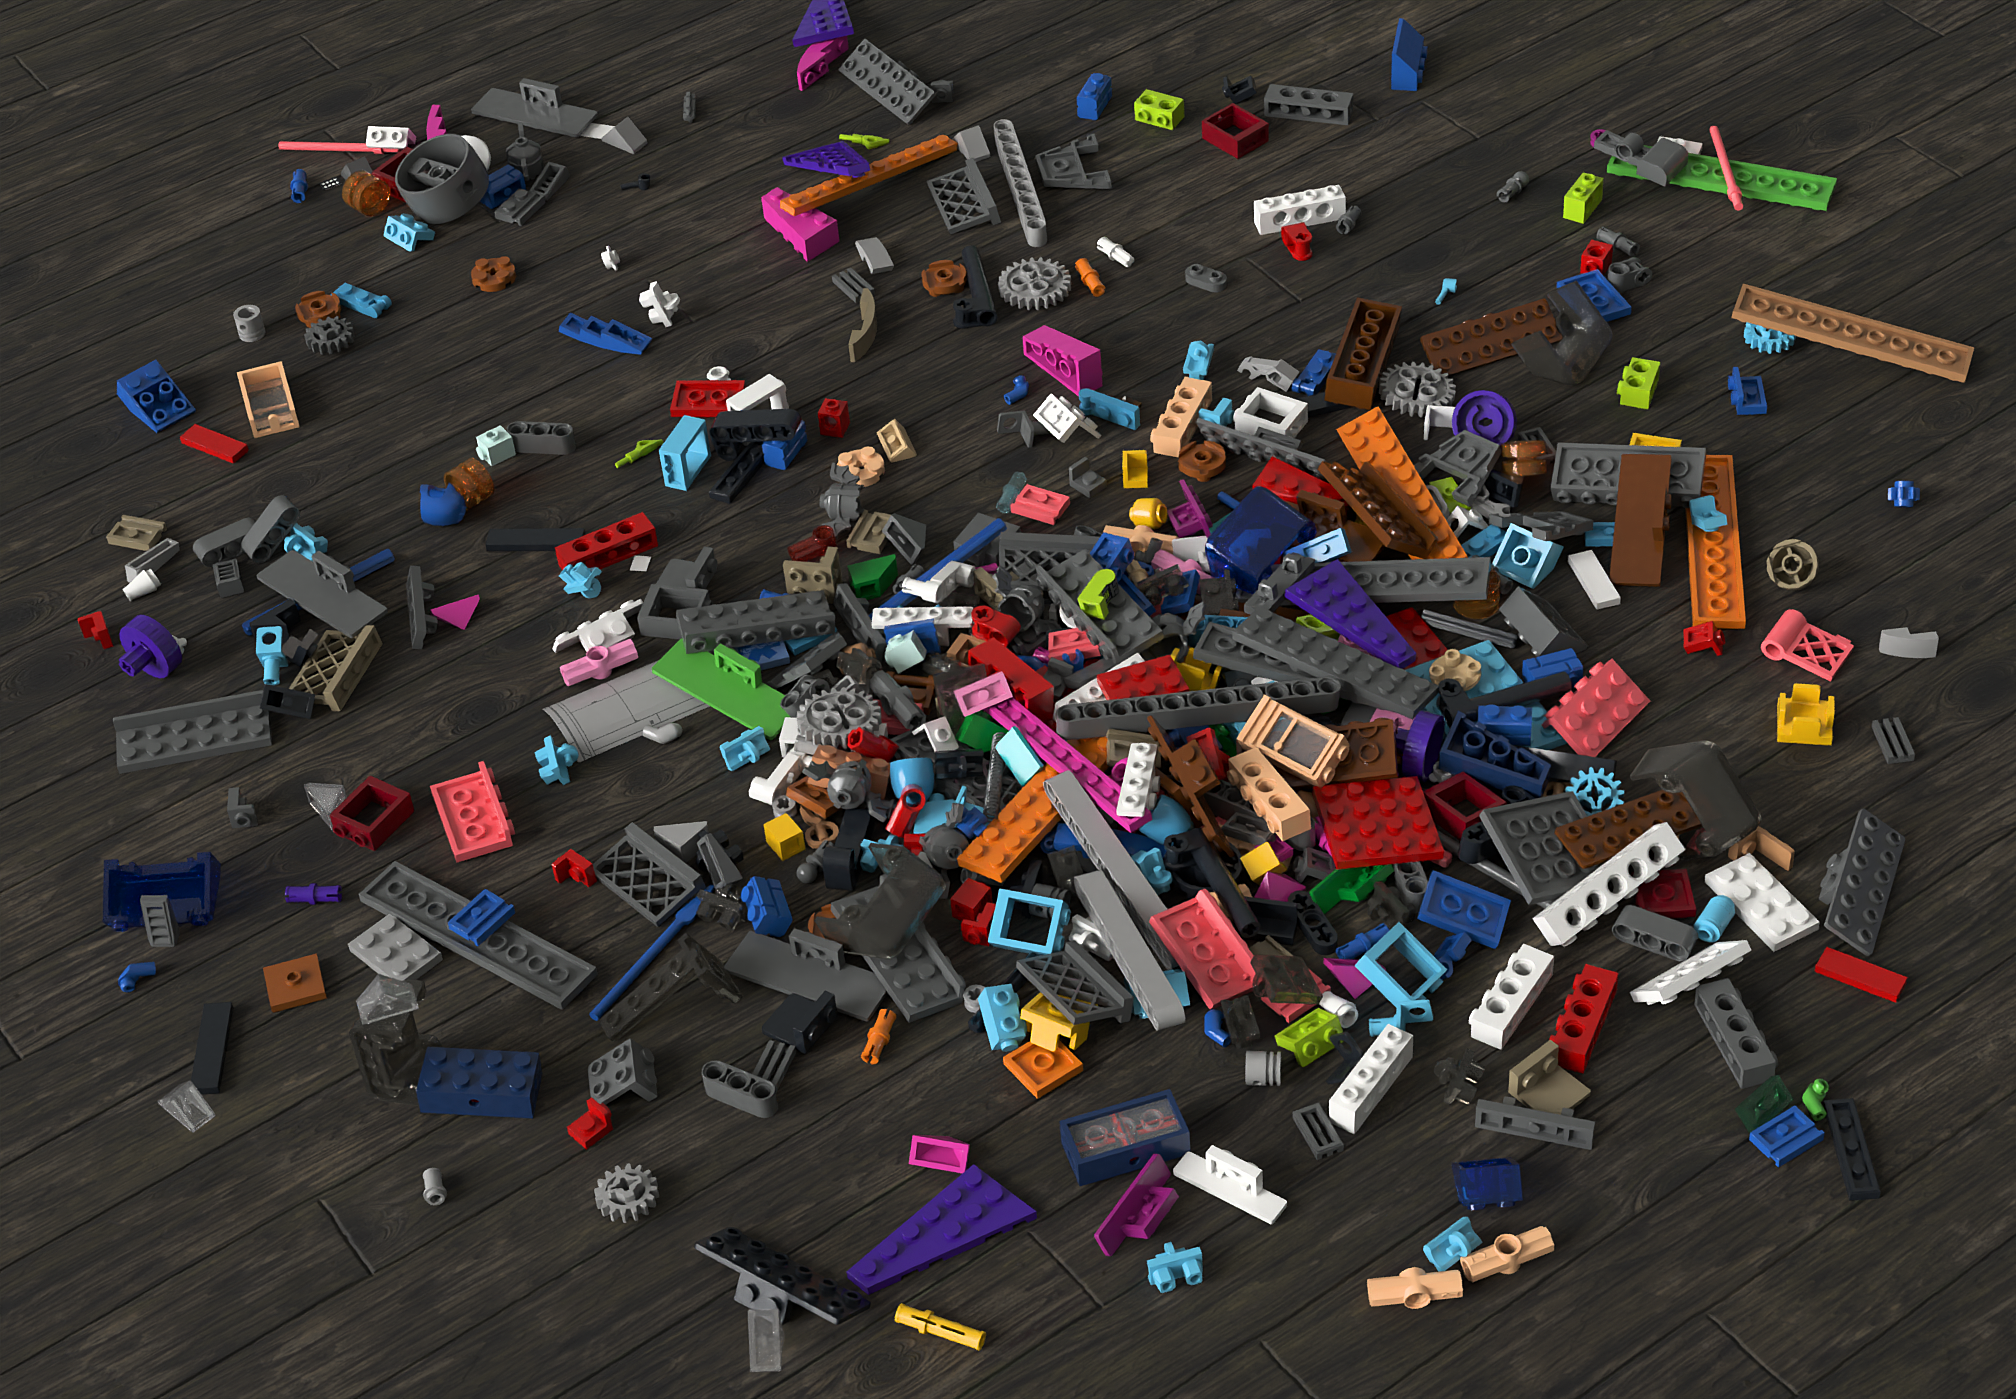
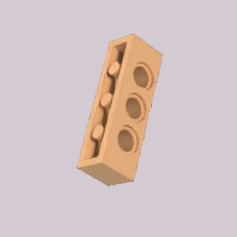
[1150,377,1212,458]
[1227,747,1311,841]

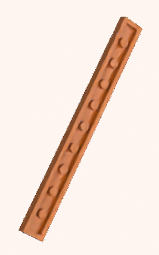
[780,135,957,216]

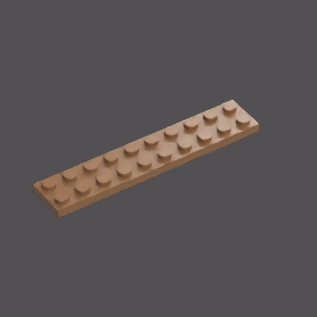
[1731,284,1974,383]

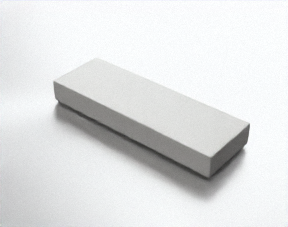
[1568,550,1621,610]

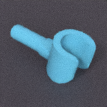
[1435,278,1457,305]

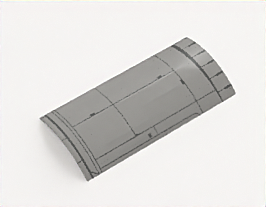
[542,648,734,762]

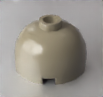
[1766,539,1819,591]

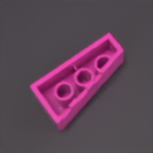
[761,187,839,262]
[1023,325,1103,396]

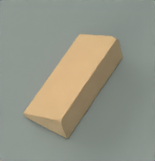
[877,419,917,463]

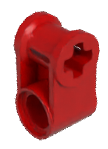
[1281,222,1312,261]
[971,606,1021,647]

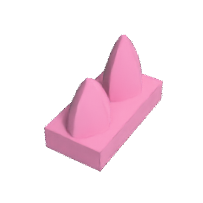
[954,671,1013,717]

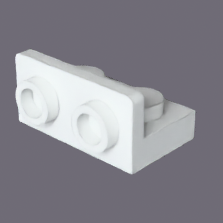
[366,126,416,149]

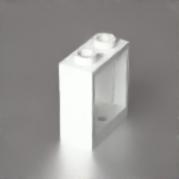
[726,374,789,446]
[1233,387,1308,438]

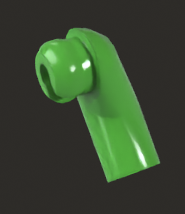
[1802,1079,1829,1121]

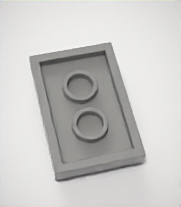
[348,914,443,991]

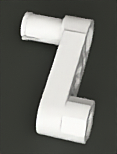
[902,561,976,603]
[749,748,813,805]

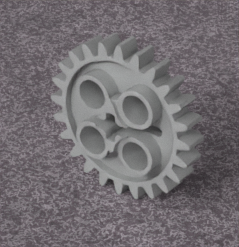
[998,257,1071,310]
[1378,362,1456,417]
[797,687,882,749]

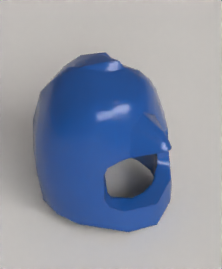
[420,483,466,526]

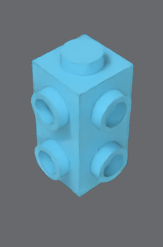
[978,984,1027,1052]

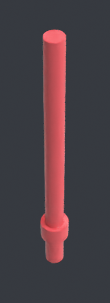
[1710,126,1743,211]
[278,141,400,154]

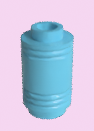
[1694,895,1735,942]

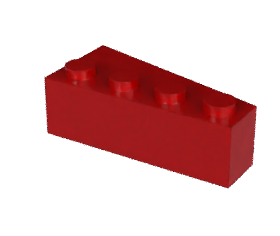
[1253,456,1352,520]
[968,637,1054,724]

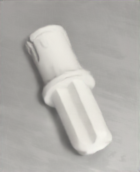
[1097,237,1134,267]

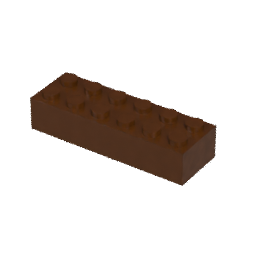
[1324,297,1402,410]

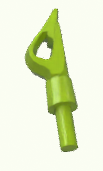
[839,134,889,149]
[615,440,663,468]

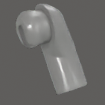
[643,723,682,744]

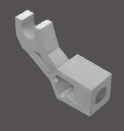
[1237,356,1299,392]
[1471,484,1510,519]

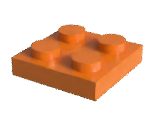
[1003,1040,1083,1099]

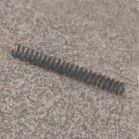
[983,732,1006,823]

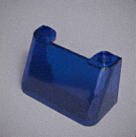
[1205,486,1317,594]
[103,852,221,932]

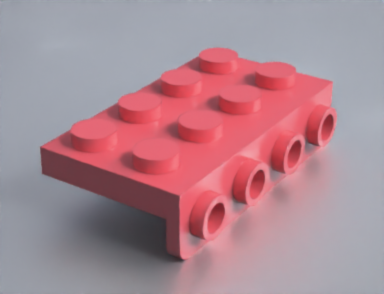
[1541,659,1650,757]
[430,761,515,863]
[1149,889,1266,1010]

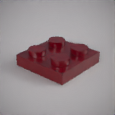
[1631,869,1696,919]

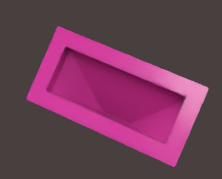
[430,595,480,630]
[1254,871,1306,902]
[1323,958,1386,999]
[909,1135,970,1173]

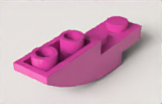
[797,36,849,91]

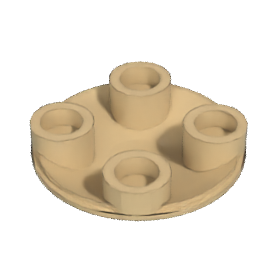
[1429,649,1481,691]

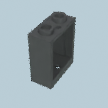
[637,584,713,639]

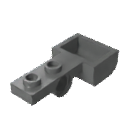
[1594,130,1689,186]

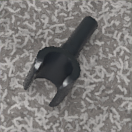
[620,173,650,190]

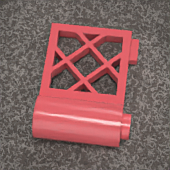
[1761,609,1854,682]

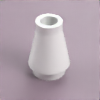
[122,569,161,601]
[1319,991,1358,1028]

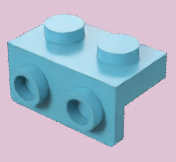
[384,213,435,251]

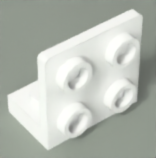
[1033,394,1102,443]

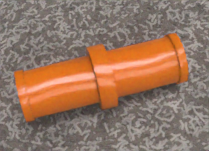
[1075,258,1105,297]
[861,1009,896,1064]

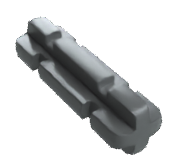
[683,91,696,123]

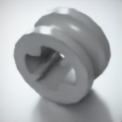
[772,795,797,819]
[963,985,985,1013]

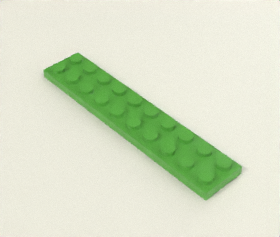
[1607,145,1837,211]

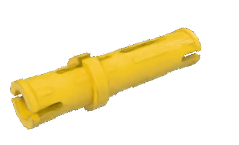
[895,1303,986,1351]

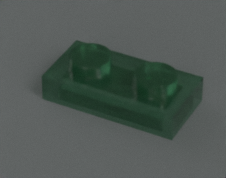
[1735,1075,1794,1133]

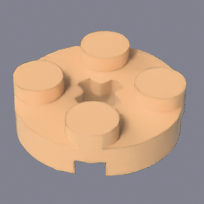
[837,446,885,487]

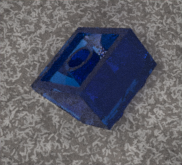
[1452,1157,1523,1210]

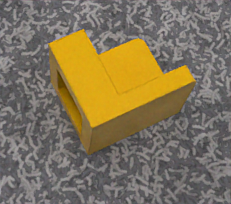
[1122,450,1148,488]
[764,813,805,861]
[1240,842,1287,886]

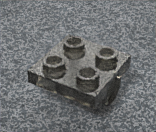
[1250,954,1323,1004]

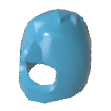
[890,758,934,804]
[1138,794,1195,846]

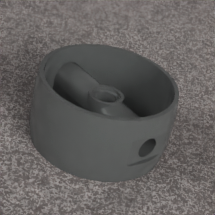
[395,134,489,224]

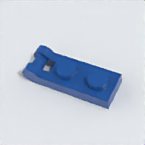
[1292,349,1336,396]

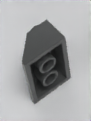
[1499,586,1588,657]

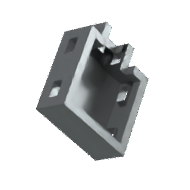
[954,513,1021,571]

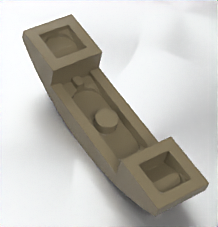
[849,288,877,362]

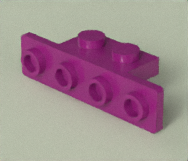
[1167,479,1213,538]
[1094,1154,1179,1256]

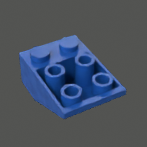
[117,360,196,433]

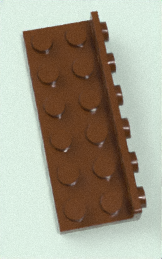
[1318,461,1438,559]
[1236,718,1398,791]

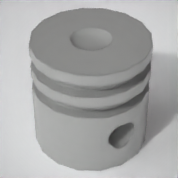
[233,305,266,342]
[1245,1051,1281,1086]

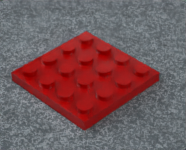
[1312,776,1444,870]

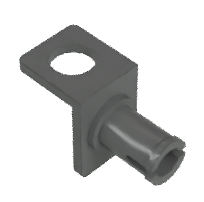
[997,410,1052,448]

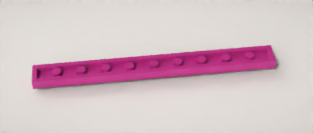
[983,697,1152,833]

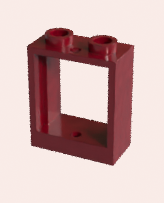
[1202,103,1269,159]
[372,147,413,202]
[1423,772,1507,841]
[330,776,415,851]

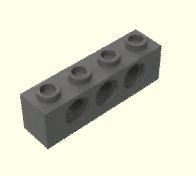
[1264,84,1353,125]
[1694,978,1778,1089]

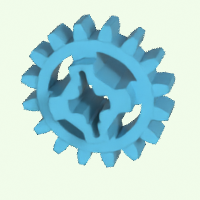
[1744,322,1796,354]
[1566,767,1624,816]

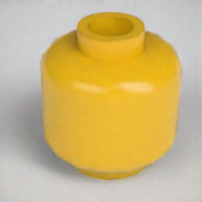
[1129,498,1168,530]

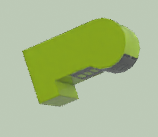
[1077,569,1119,620]

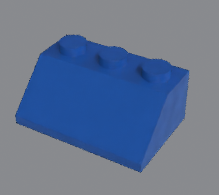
[1391,18,1428,91]

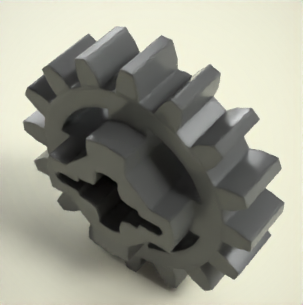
[304,316,355,355]

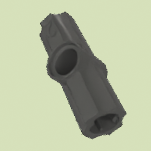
[869,670,926,731]

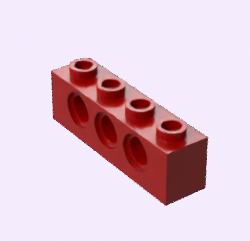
[555,512,658,571]
[1549,964,1619,1074]

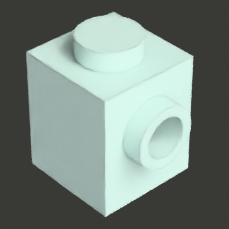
[476,425,516,466]
[885,630,927,674]

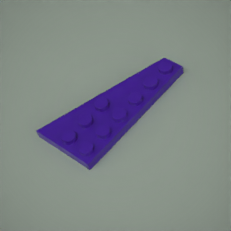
[792,0,854,47]
[782,141,870,178]
[1285,559,1416,669]
[847,1164,1037,1295]

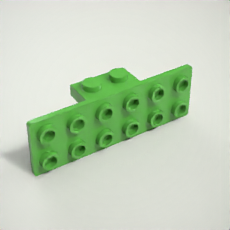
[652,638,791,740]

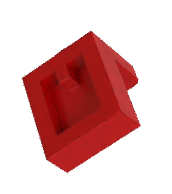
[78,611,113,649]
[1684,621,1725,656]
[552,849,597,887]
[961,902,996,946]
[567,1097,613,1150]

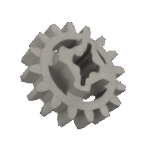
[594,1163,659,1223]

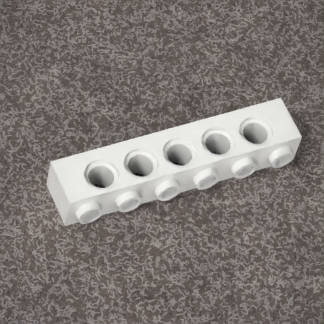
[1532,822,1685,947]

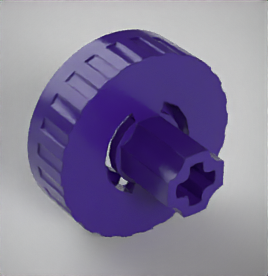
[1452,390,1517,449]
[119,615,182,678]
[1396,711,1445,783]

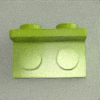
[1275,1008,1344,1067]

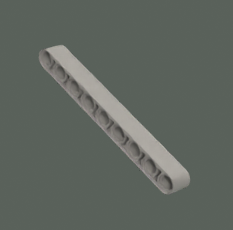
[994,119,1047,247]
[1043,770,1179,970]
[1074,870,1185,1031]

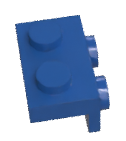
[1728,367,1767,415]

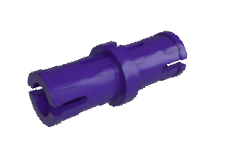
[285,883,342,905]

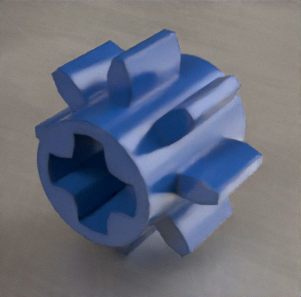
[1888,481,1920,507]
[955,807,988,840]

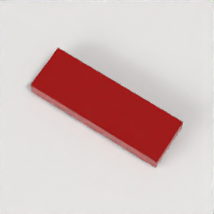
[180,424,249,464]
[1815,947,1908,1003]

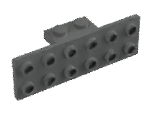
[839,39,936,125]
[471,78,598,137]
[1196,418,1327,482]
[256,550,388,638]
[1819,808,1905,956]
[724,928,888,1022]

